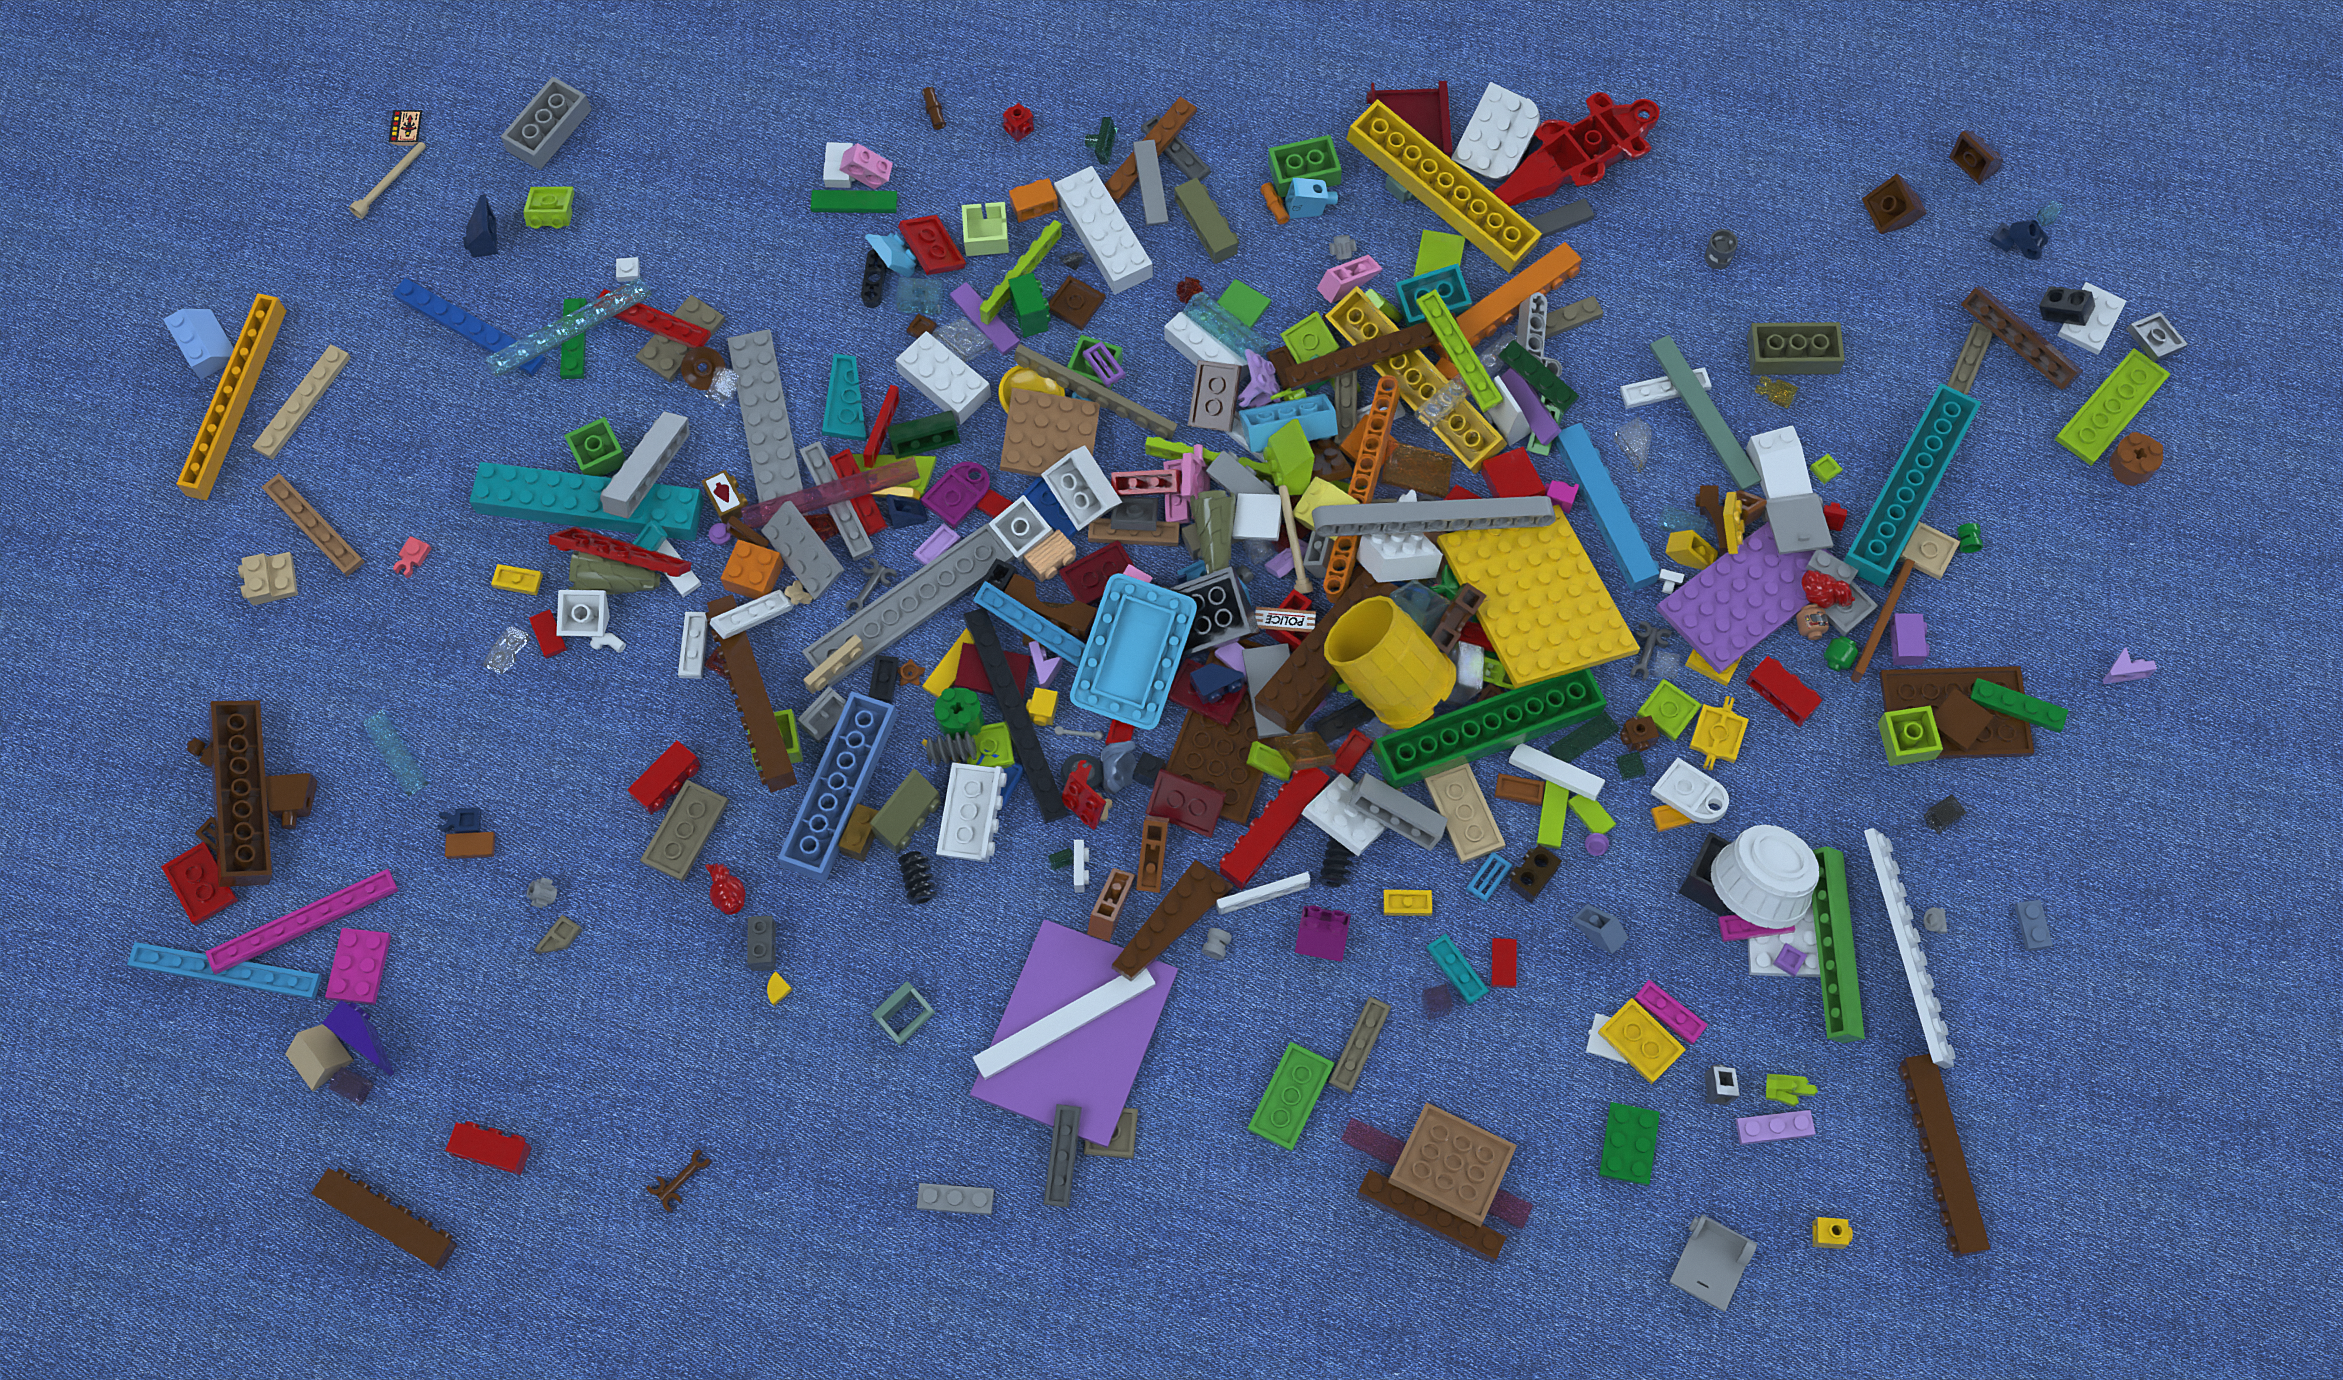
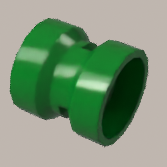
[1957,523,1983,553]

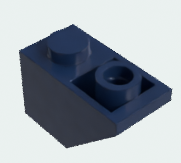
[1190,663,1245,705]

